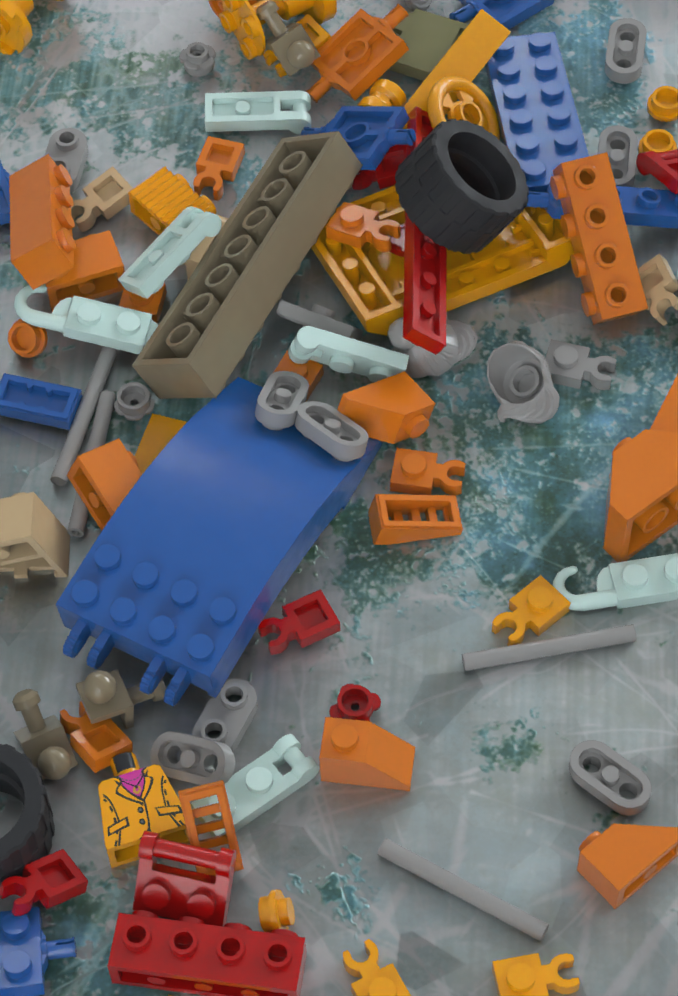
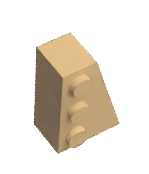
[0,492,70,579]

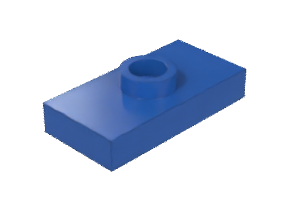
[0,373,83,430]

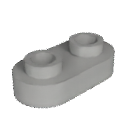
[604,18,647,84]
[598,125,638,187]
[45,128,88,194]
[255,371,309,430]
[295,401,369,462]
[192,679,258,762]
[151,731,235,785]
[569,740,652,816]

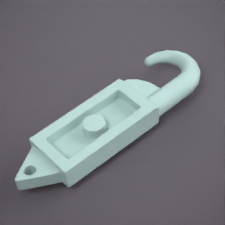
[14,285,158,354]
[553,553,678,611]

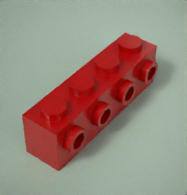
[107,910,307,996]

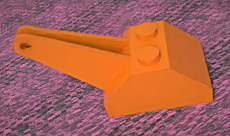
[603,374,678,562]

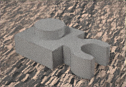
[545,339,617,390]

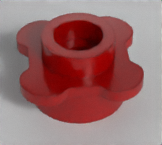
[329,684,381,722]

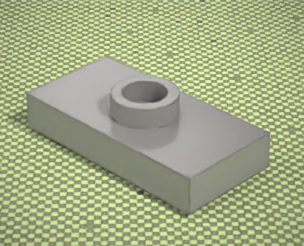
[276,300,363,341]

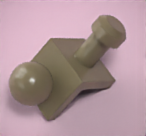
[256,0,320,77]
[76,669,166,730]
[12,689,78,780]

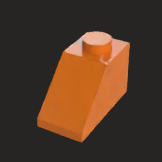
[45,230,125,312]
[337,371,436,444]
[66,438,141,531]
[319,717,415,791]
[577,823,678,909]

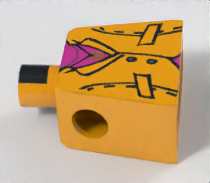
[98,752,189,869]

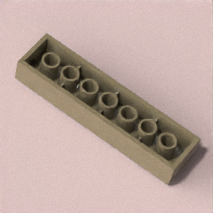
[132,131,363,399]

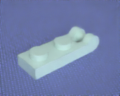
[205,91,311,134]
[118,206,222,299]
[288,326,409,382]
[191,734,320,837]

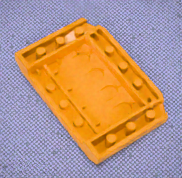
[311,186,574,336]

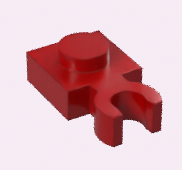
[352,145,407,190]
[258,589,341,655]
[0,849,88,916]

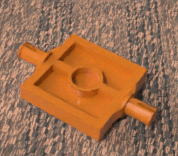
[306,4,409,103]

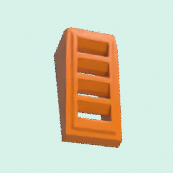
[368,494,463,545]
[178,780,244,876]

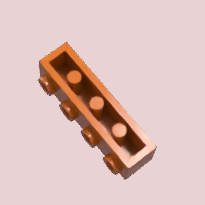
[550,152,648,325]
[9,154,76,290]

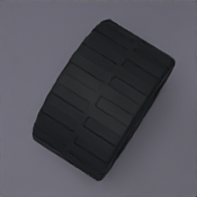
[395,119,529,254]
[0,744,55,886]

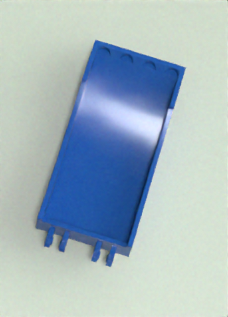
[56,377,383,707]

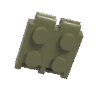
[388,8,469,81]

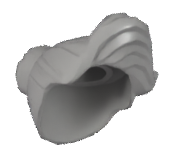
[388,313,478,378]
[487,340,560,424]

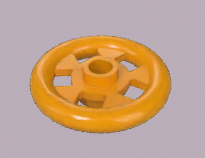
[427,76,500,140]

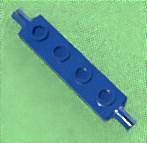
[526,182,678,229]

